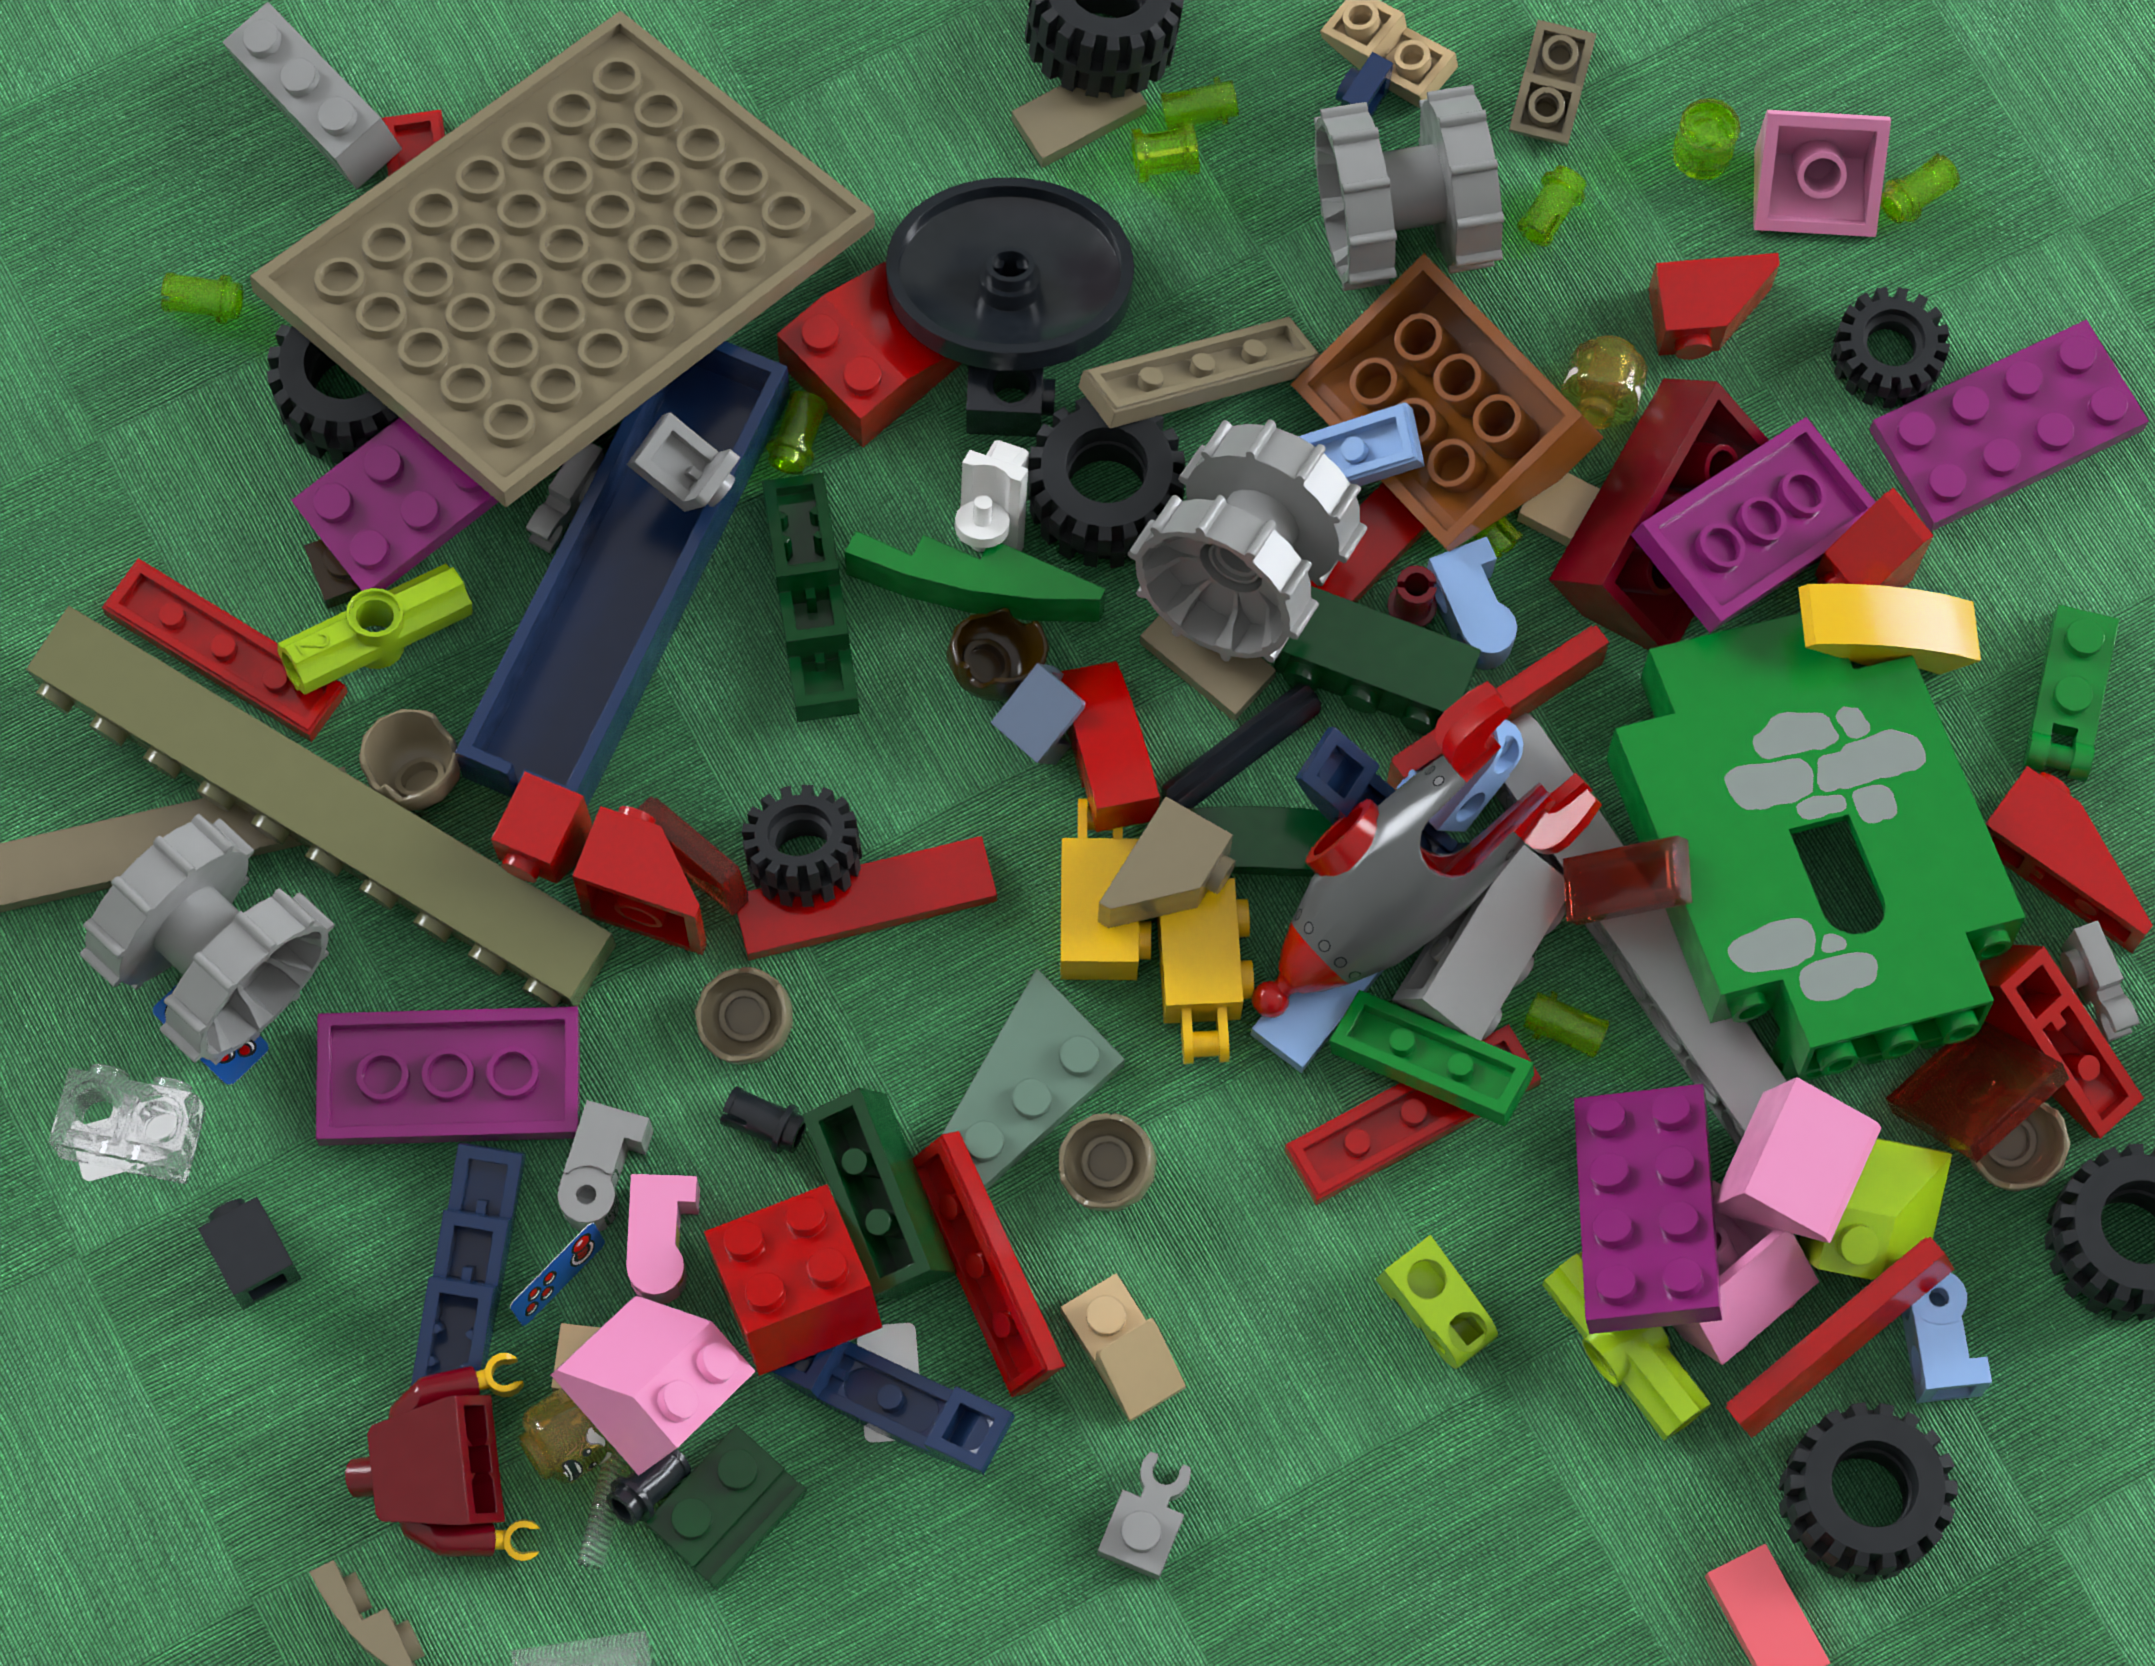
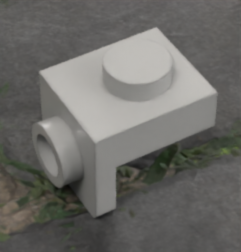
[626,413,740,512]

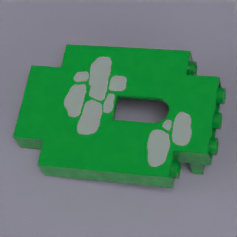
[1606,612,2025,1080]

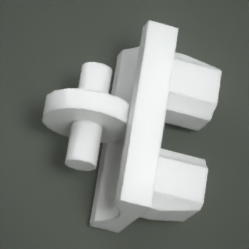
[955,440,1029,552]

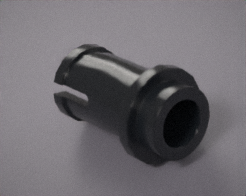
[720,1086,807,1154]
[606,1449,691,1525]

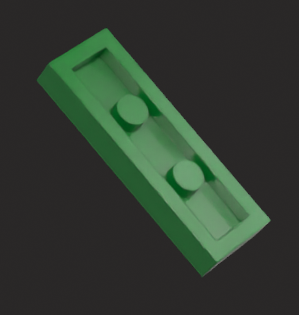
[1329,990,1534,1127]

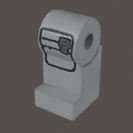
[557,1100,654,1232]

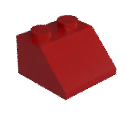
[572,806,707,955]

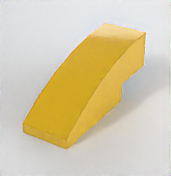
[1798,584,1981,675]

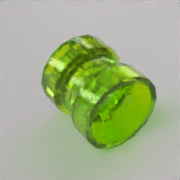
[1672,98,1741,180]

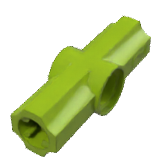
[277,563,473,695]
[1542,1252,1711,1441]

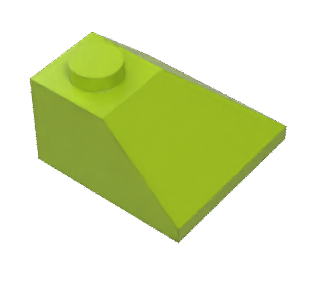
[1799,1138,1952,1280]

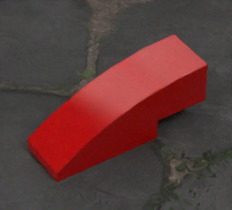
[1061,661,1160,832]

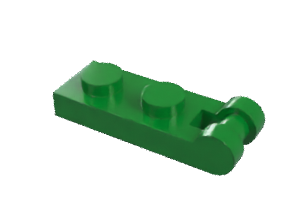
[2022,604,2120,783]

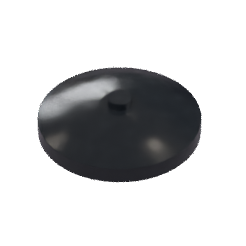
[886,177,1134,371]

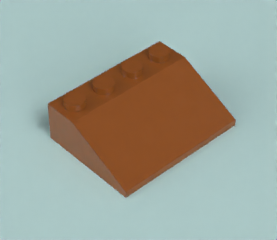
[1290,253,1604,552]

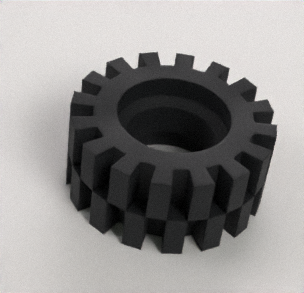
[1831,287,1950,408]
[742,784,862,907]

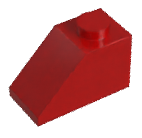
[1648,253,1780,360]
[1815,488,1934,588]
[491,772,593,884]

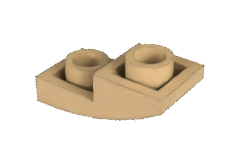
[1320,0,1458,108]

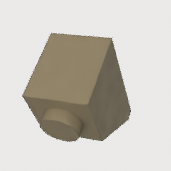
[1098,797,1236,928]

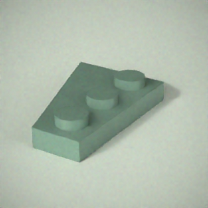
[942,969,1125,1190]

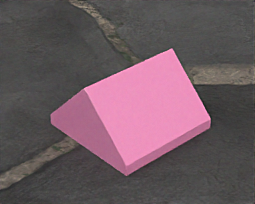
[1753,110,1891,237]
[1714,1077,1882,1243]

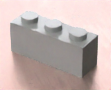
[222,2,402,189]
[1392,844,1575,1041]

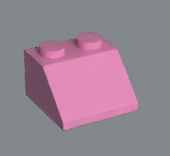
[1672,1181,1819,1365]
[551,1295,755,1476]

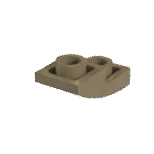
[1509,19,1596,147]
[309,1560,425,1666]

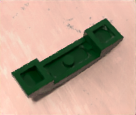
[1148,806,1333,877]

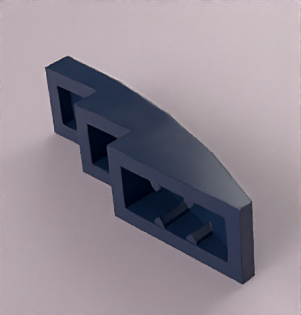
[411,1143,526,1391]

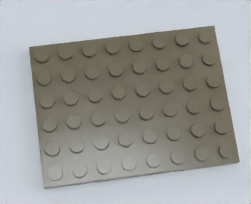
[250,11,875,507]

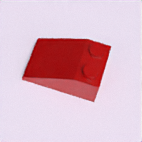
[776,261,962,448]

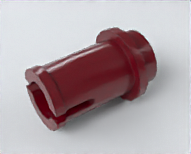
[1387,565,1437,628]

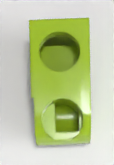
[1376,1235,1498,1369]

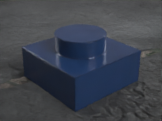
[1335,52,1393,118]

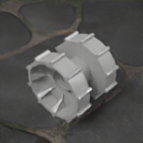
[1314,85,1504,291]
[1128,420,1367,663]
[79,814,335,1065]

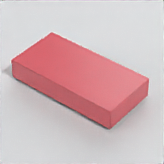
[1704,1543,1830,1666]

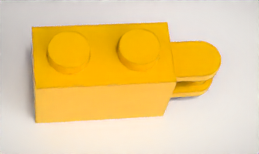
[1060,798,1151,980]
[1157,878,1254,1064]

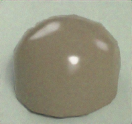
[359,709,460,811]
[695,967,793,1065]
[1965,1092,2070,1192]
[1059,1113,1157,1212]

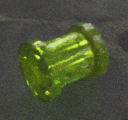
[1130,120,1200,184]

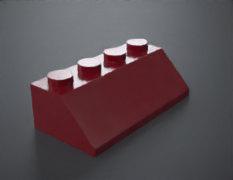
[1548,378,1769,650]

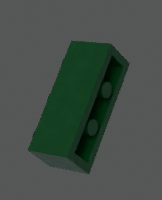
[1274,586,1481,735]
[802,1088,957,1299]

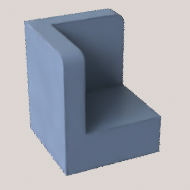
[990,663,1085,765]

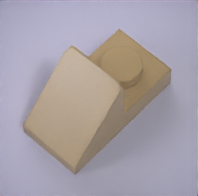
[1060,1273,1186,1422]

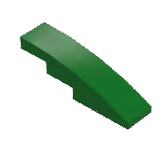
[845,530,1106,622]

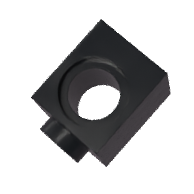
[966,365,1056,437]
[198,1196,302,1310]

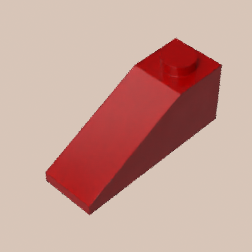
[1985,766,2153,953]
[1979,944,2144,1139]

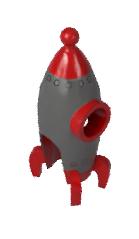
[1252,681,1602,1018]

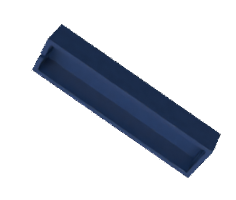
[455,341,790,806]

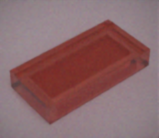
[637,796,749,916]
[1563,835,1692,925]

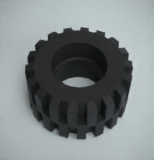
[1025,0,1184,98]
[267,324,399,464]
[1028,397,1186,568]
[2044,1144,2155,1322]
[1778,1402,1958,1582]

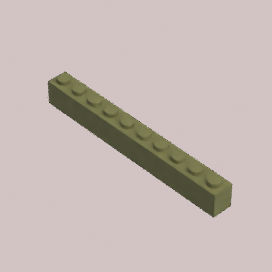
[26,606,617,1007]

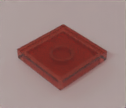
[1885,1021,2069,1163]

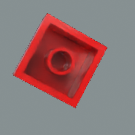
[704,1184,883,1376]

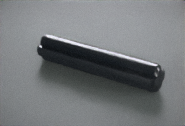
[1160,684,1322,808]

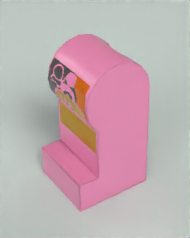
[626,1174,700,1304]

